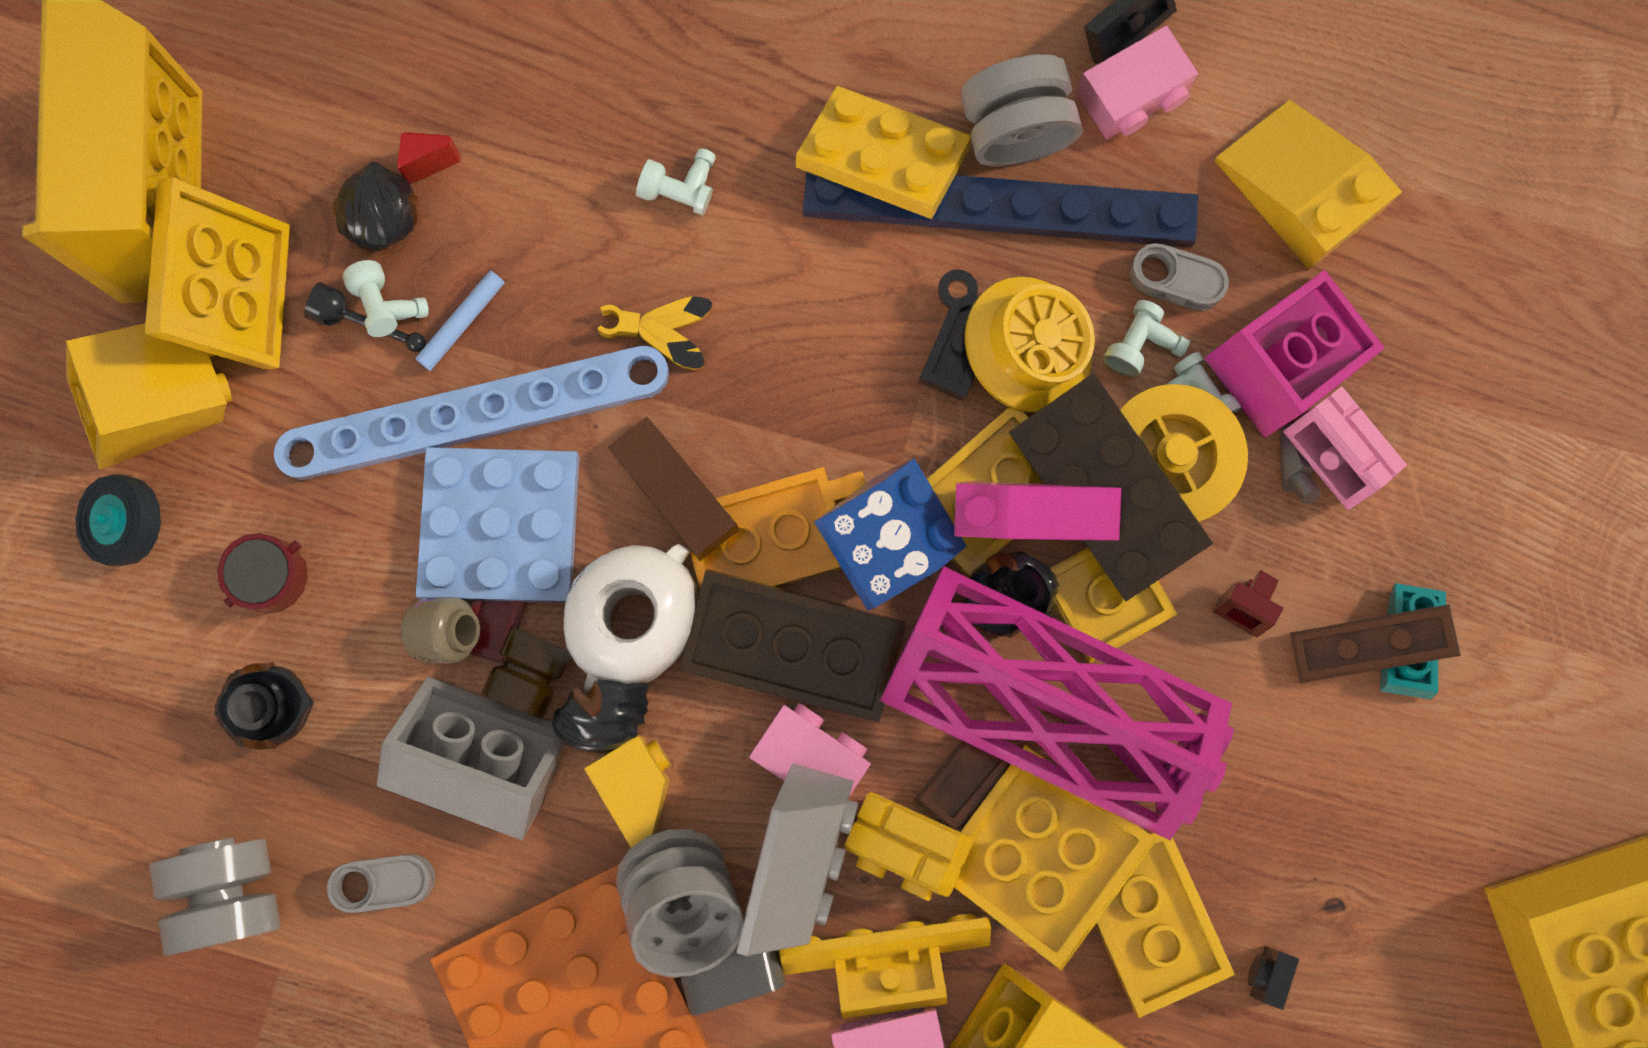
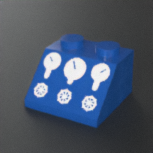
[814,458,967,611]

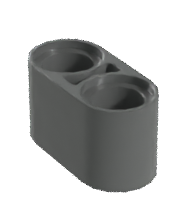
[680,945,787,1015]

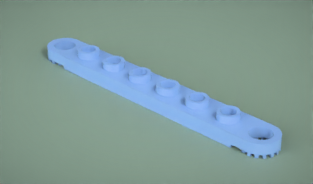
[274,346,669,481]

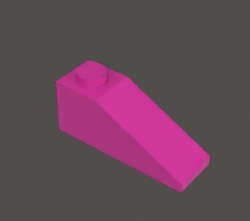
[954,481,1122,540]

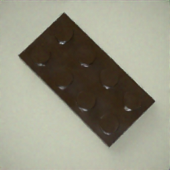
[1009,373,1213,601]
[679,569,906,723]

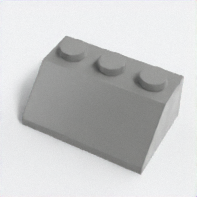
[377,677,565,841]
[736,763,858,956]

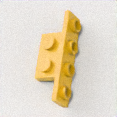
[779,914,991,1019]

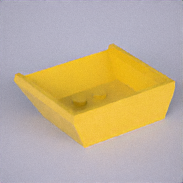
[22,0,202,303]
[1484,834,1648,1048]

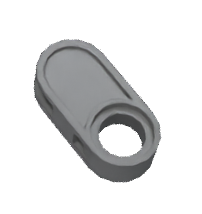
[1129,243,1229,311]
[327,854,436,913]

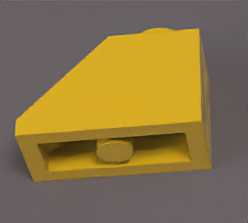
[584,735,671,848]

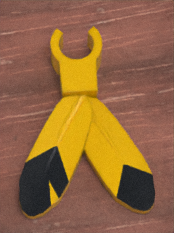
[597,296,712,370]

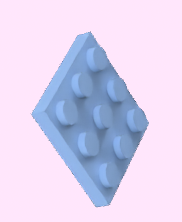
[416,447,580,604]

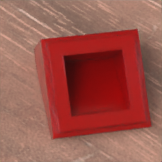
[397,132,461,183]

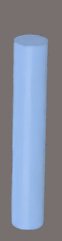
[415,270,505,371]

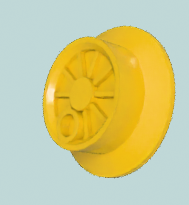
[965,277,1095,413]
[1120,384,1248,522]

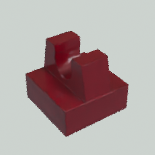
[1213,570,1284,638]

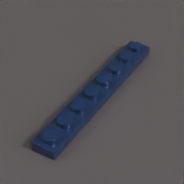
[803,171,1198,248]

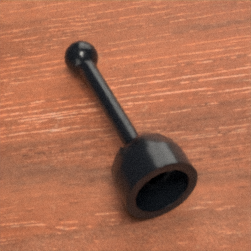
[304,282,426,352]

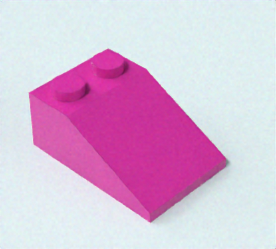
[1204,270,1385,438]

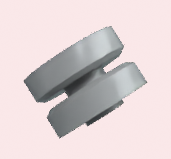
[960,54,1083,167]

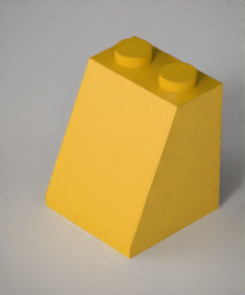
[66,323,232,469]
[949,963,1127,1048]

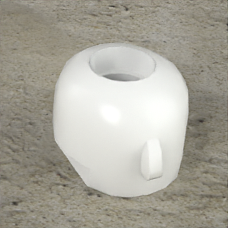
[563,544,698,693]

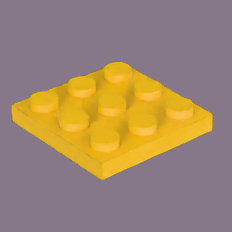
[145,177,290,370]
[954,745,1156,971]

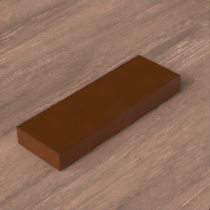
[608,417,740,561]
[1290,604,1461,683]

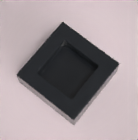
[1248,946,1299,1010]

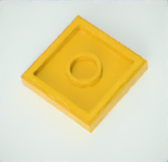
[1050,548,1178,664]

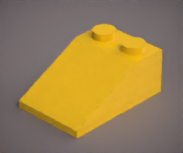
[1214,99,1402,270]

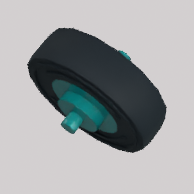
[75,474,161,566]

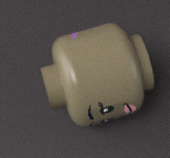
[401,597,480,663]

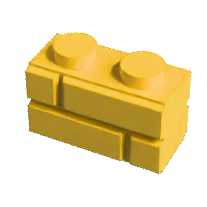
[844,791,973,901]

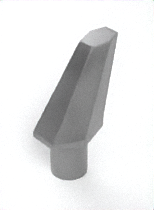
[1279,424,1321,504]

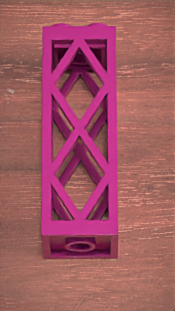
[880,566,1234,840]

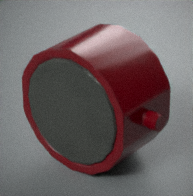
[217,533,308,614]

